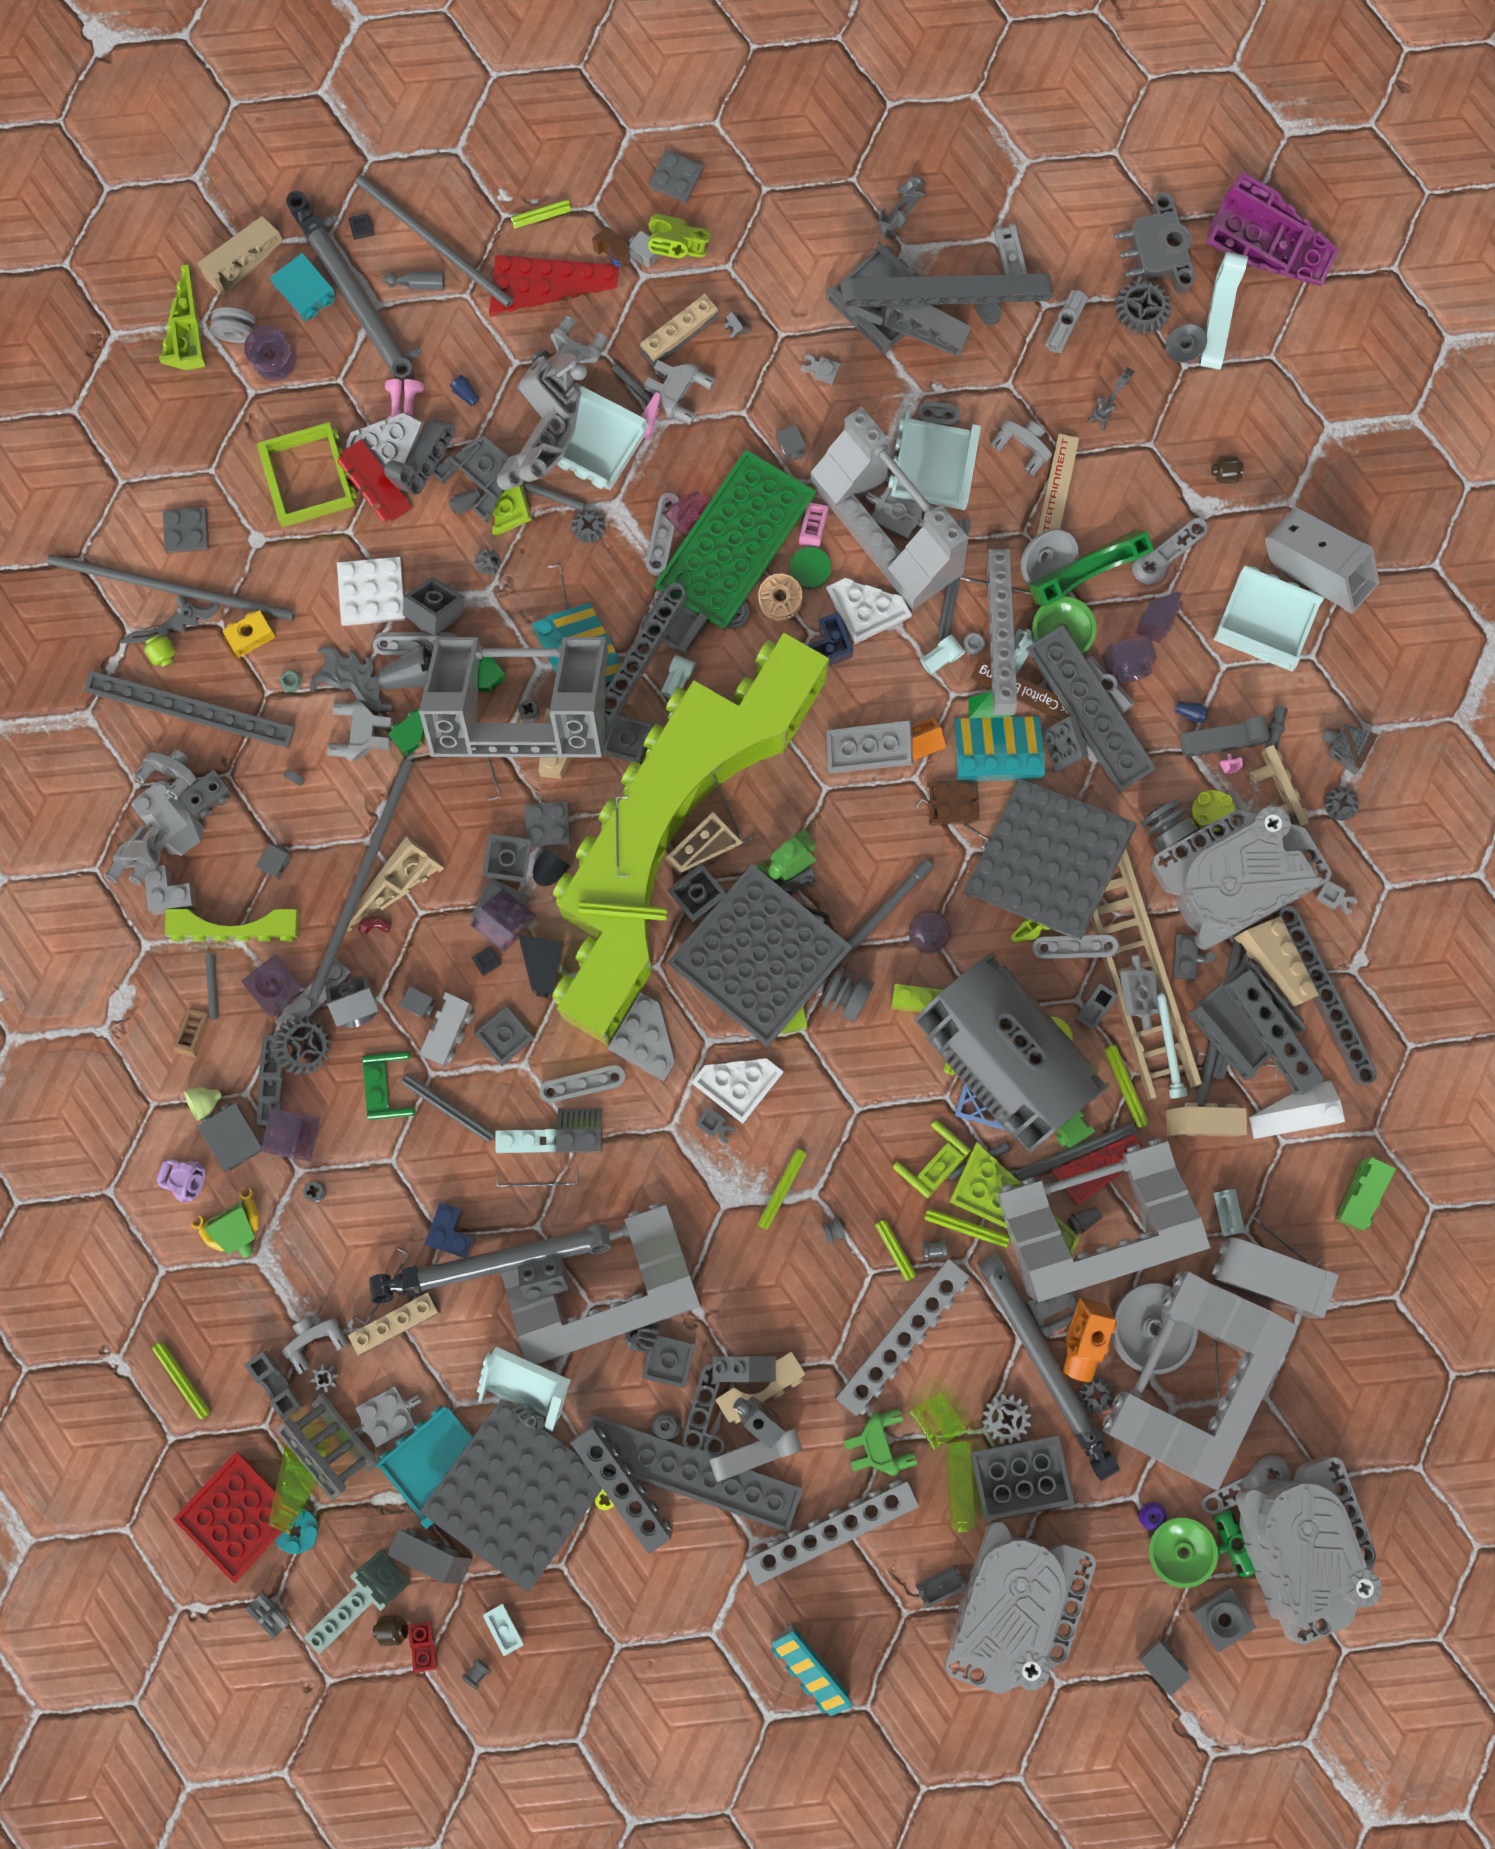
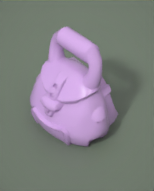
[156,1159,206,1202]

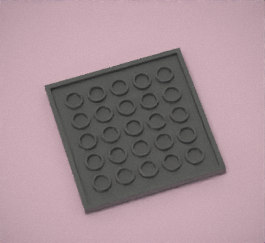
[964,779,1137,941]
[667,864,852,1048]
[419,1399,602,1593]

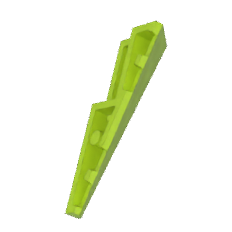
[159,265,206,370]

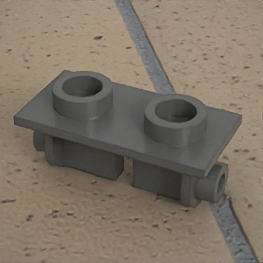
[773,867,816,896]

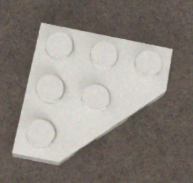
[826,578,912,645]
[691,1058,784,1124]

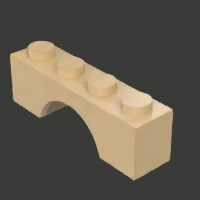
[715,1352,805,1424]

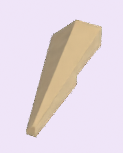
[347,836,444,931]

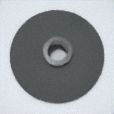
[1166,324,1207,363]

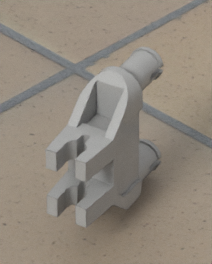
[644,360,716,425]
[327,700,394,761]
[104,826,168,885]

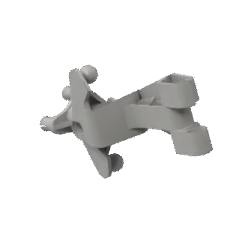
[497,316,608,491]

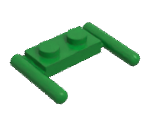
[362,1051,416,1120]

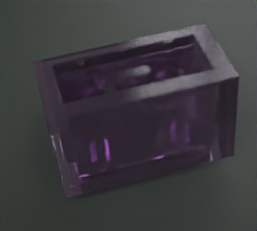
[1135,592,1183,643]
[471,889,537,952]
[261,1108,321,1162]

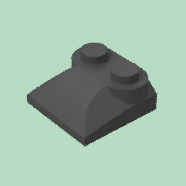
[482,834,531,883]

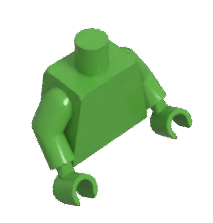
[756,828,817,884]

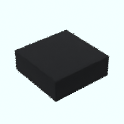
[348,213,374,240]
[471,946,502,977]

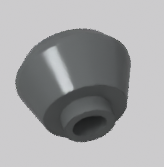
[651,1410,681,1441]

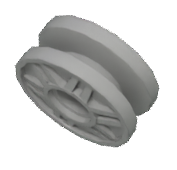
[209,307,256,343]

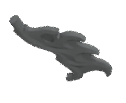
[310,646,393,713]

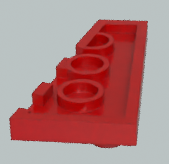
[1050,1135,1143,1206]

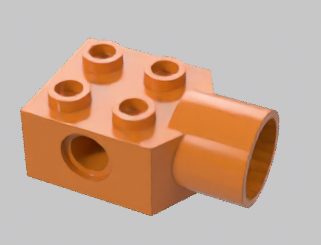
[1063,1298,1117,1382]

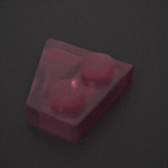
[661,491,710,537]

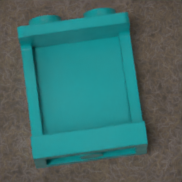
[270,253,336,322]

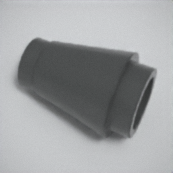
[448,489,481,515]
[1068,1207,1102,1235]

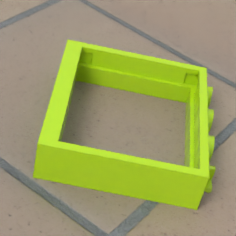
[256,422,357,527]

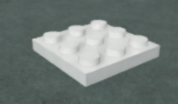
[337,557,406,626]

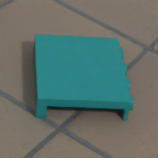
[375,1406,473,1529]

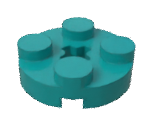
[275,1508,319,1554]

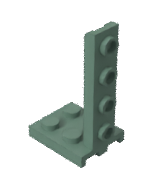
[304,1549,411,1654]

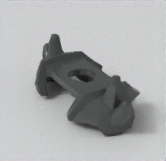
[877,176,927,239]

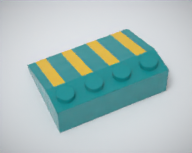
[531,602,622,688]
[954,716,1045,782]
[771,1623,853,1716]

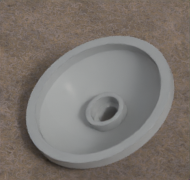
[1021,529,1078,584]

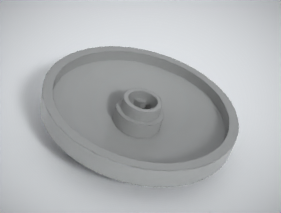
[1111,1284,1198,1374]

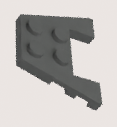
[432,436,509,523]

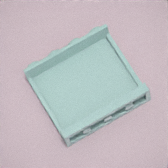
[557,383,649,490]
[888,412,981,510]
[1213,566,1324,672]
[477,1347,571,1434]

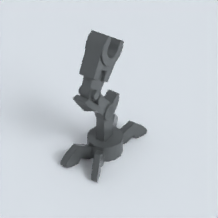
[1087,367,1135,431]

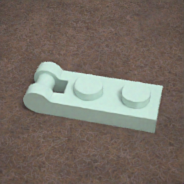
[496,1129,556,1153]

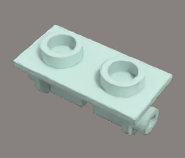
[1014,629,1035,675]
[1213,1189,1245,1237]

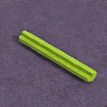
[579,901,668,920]
[1105,1045,1149,1128]
[758,1149,807,1230]
[925,1209,1010,1248]
[152,1342,211,1419]

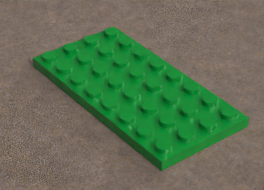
[654,449,816,631]

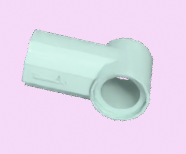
[920,635,965,675]
[661,655,696,698]

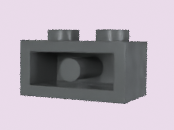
[180,770,233,820]
[518,1256,569,1301]
[1136,1639,1191,1696]

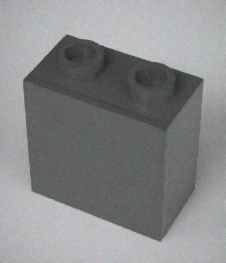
[713,1356,776,1382]

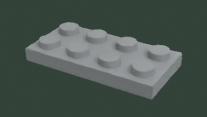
[827,721,914,774]

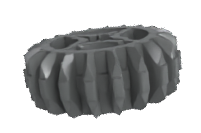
[1115,279,1172,336]
[272,1016,332,1075]

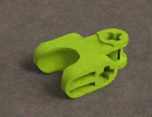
[648,214,711,258]

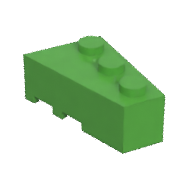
[1056,1111,1095,1149]
[1335,1157,1396,1231]

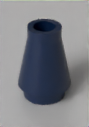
[450,375,480,407]
[1175,701,1209,724]

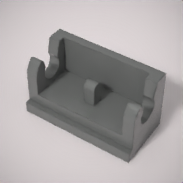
[915,1565,967,1608]

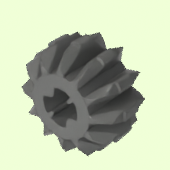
[624,1322,660,1352]

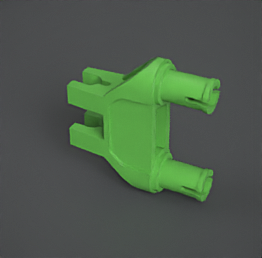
[843,1408,917,1476]

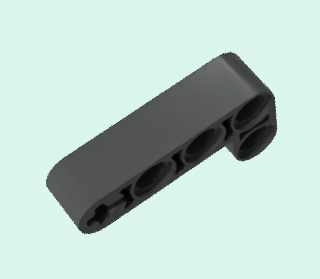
[385,419,455,495]
[1179,716,1270,757]
[683,1363,725,1457]

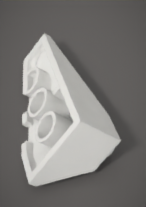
[1249,1081,1345,1139]

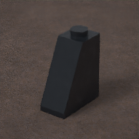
[519,935,564,999]

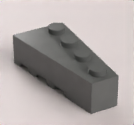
[883,305,972,357]

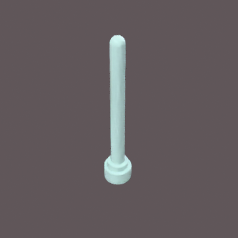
[1157,993,1188,1099]

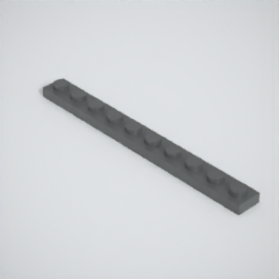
[84,671,295,749]

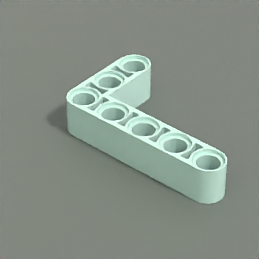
[1199,252,1248,370]

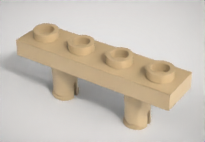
[1250,745,1309,828]

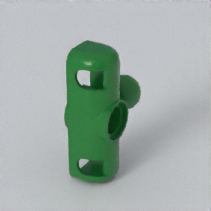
[1213,1509,1255,1577]

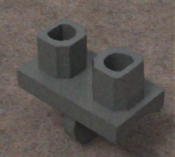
[246,1592,291,1639]

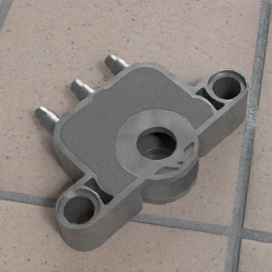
[1114,192,1195,294]

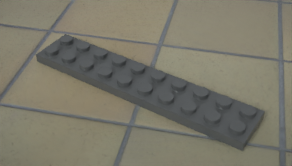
[577,1414,803,1532]

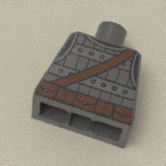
[1321,724,1378,774]
[733,1396,785,1449]

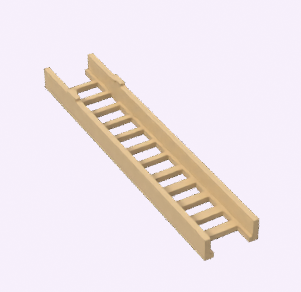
[1091,849,1202,1100]

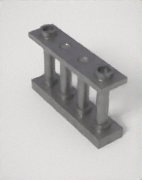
[276,1393,379,1501]

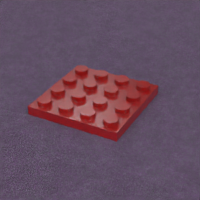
[173,1452,299,1583]

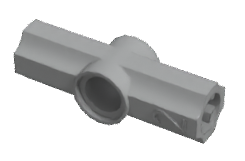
[1045,290,1088,353]
[1086,656,1135,715]

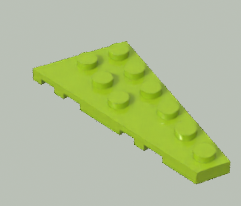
[949,1142,1080,1256]

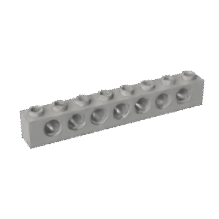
[986,549,1017,715]
[835,1259,969,1416]
[744,1479,919,1586]

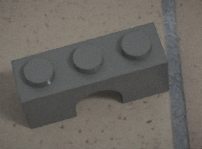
[244,1351,305,1420]

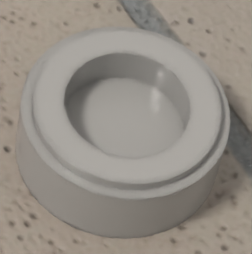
[963,633,985,655]

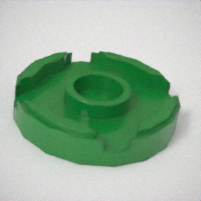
[789,547,831,590]

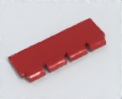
[337,439,413,523]

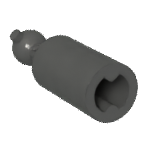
[381,271,445,290]

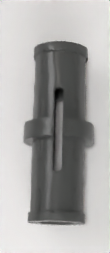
[1264,706,1288,750]

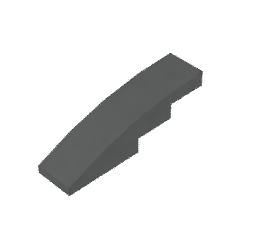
[256,1035,285,1127]

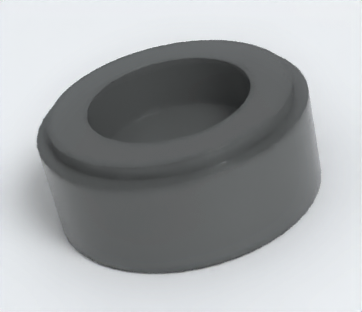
[283,769,306,786]

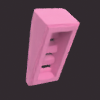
[641,392,661,441]
[799,503,829,549]

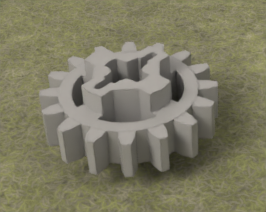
[982,1394,1031,1444]

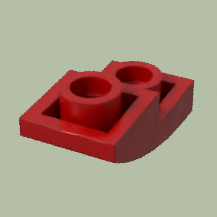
[408,1621,437,1673]

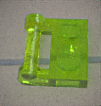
[908,1391,966,1451]

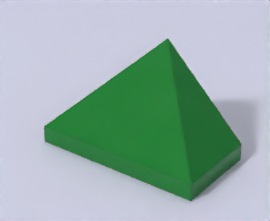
[968,692,1012,718]

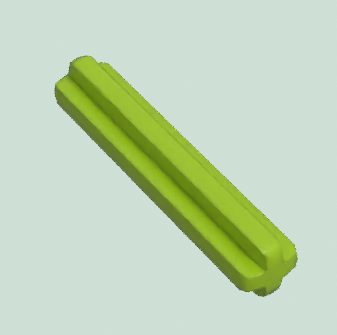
[511,199,571,228]
[875,1219,916,1281]

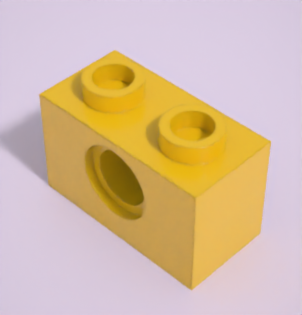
[223,610,276,658]

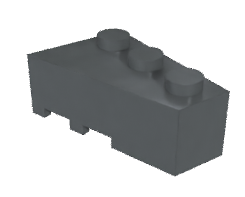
[387,1527,472,1584]

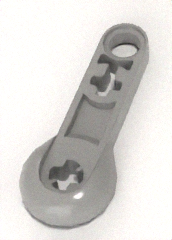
[1132,518,1208,585]
[1201,1455,1291,1515]

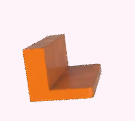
[912,717,946,761]

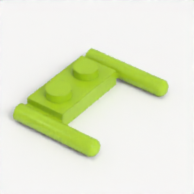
[893,1120,971,1199]

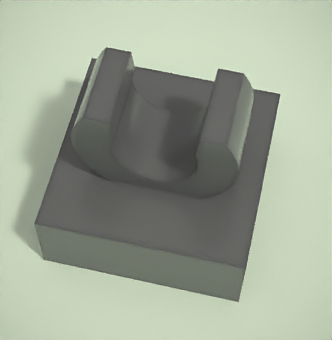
[723,311,752,338]

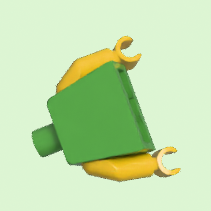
[191,1187,259,1258]

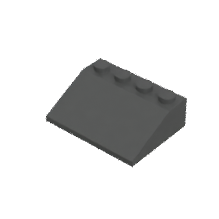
[970,1435,1074,1523]

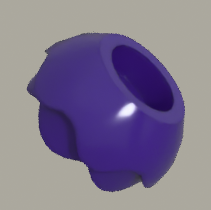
[1139,1502,1167,1531]

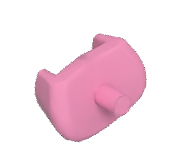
[1219,754,1243,774]

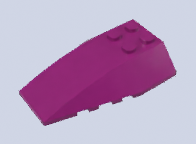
[1207,171,1339,286]

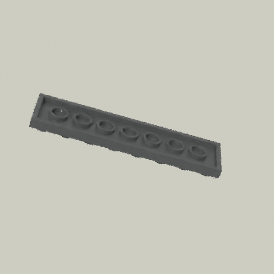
[1026,625,1156,793]

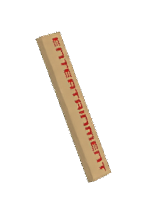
[1037,434,1079,555]

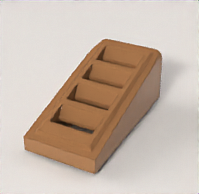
[173,1008,209,1058]

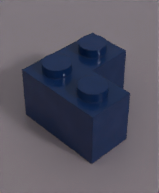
[807,612,854,666]
[425,1202,476,1258]

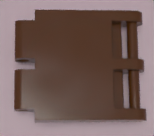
[927,780,980,825]

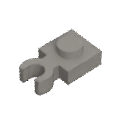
[801,355,840,385]
[1315,880,1358,914]

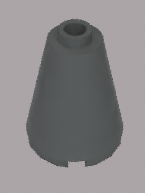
[377,645,432,690]

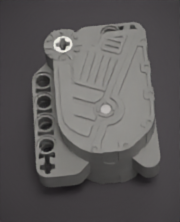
[1150,806,1331,950]
[1236,1456,1382,1644]
[944,1521,1096,1694]

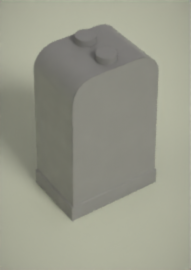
[1265,508,1380,614]
[1212,1237,1339,1319]

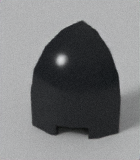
[532,848,570,886]

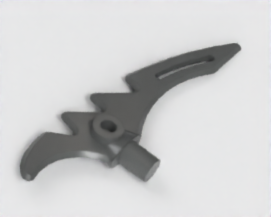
[120,596,220,643]

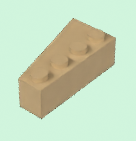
[197,216,283,297]
[1234,916,1319,1008]

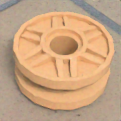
[758,573,803,621]

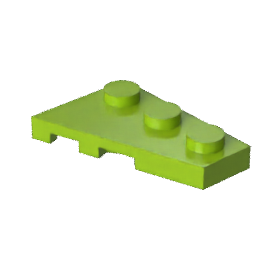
[492,477,532,536]

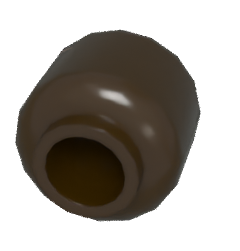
[1211,456,1244,484]
[373,1615,408,1646]

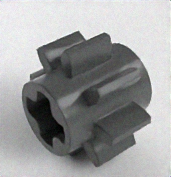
[475,548,501,576]

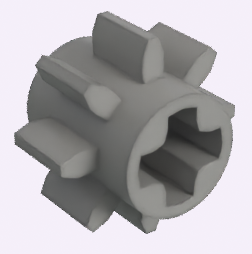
[310,1364,340,1392]

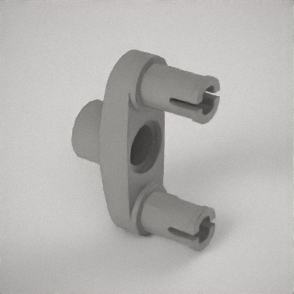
[990,420,1052,477]
[132,750,196,800]
[282,1316,349,1375]

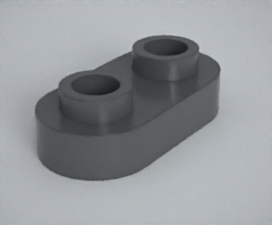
[917,401,960,427]

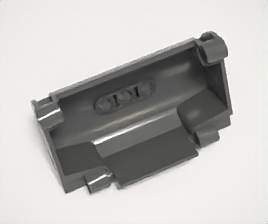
[914,953,1110,1153]

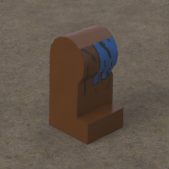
[592,226,630,267]

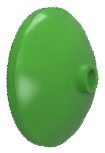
[1032,597,1096,655]
[1149,1518,1218,1588]

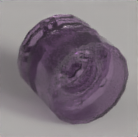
[244,326,296,381]

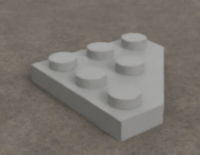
[344,413,424,470]
[607,992,675,1082]

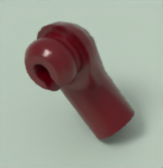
[358,916,392,934]

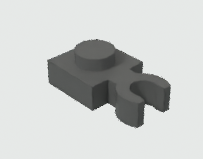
[695,1107,736,1144]

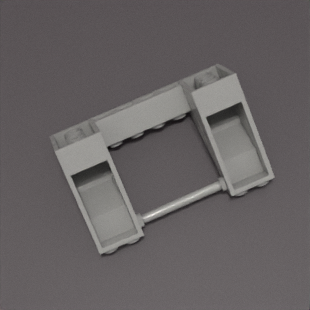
[811,407,968,611]
[419,637,608,757]
[996,1138,1210,1302]
[501,1203,701,1365]
[1102,1270,1297,1491]

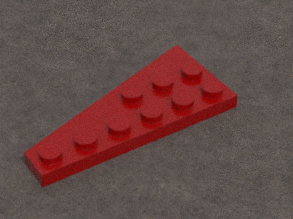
[489,255,619,317]

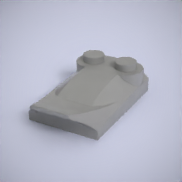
[131,779,206,856]

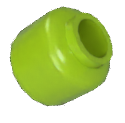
[144,634,176,667]

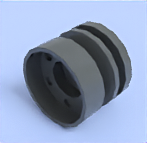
[1140,799,1199,852]
[822,966,875,1023]

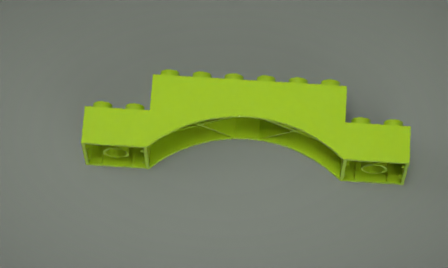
[552,633,829,1045]

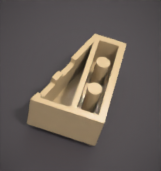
[664,812,742,874]

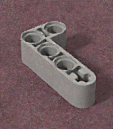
[709,1428,803,1482]

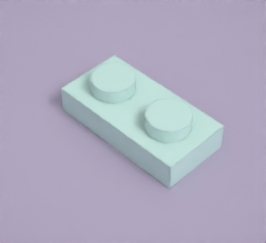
[483,1603,524,1656]

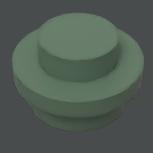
[280,671,302,692]

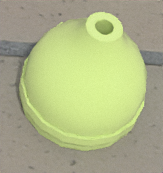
[184,1087,222,1121]

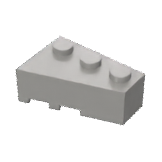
[420,992,475,1067]

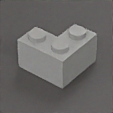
[144,865,197,915]

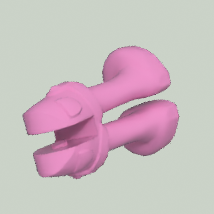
[385,379,424,419]

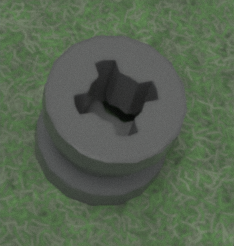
[821,1217,846,1244]

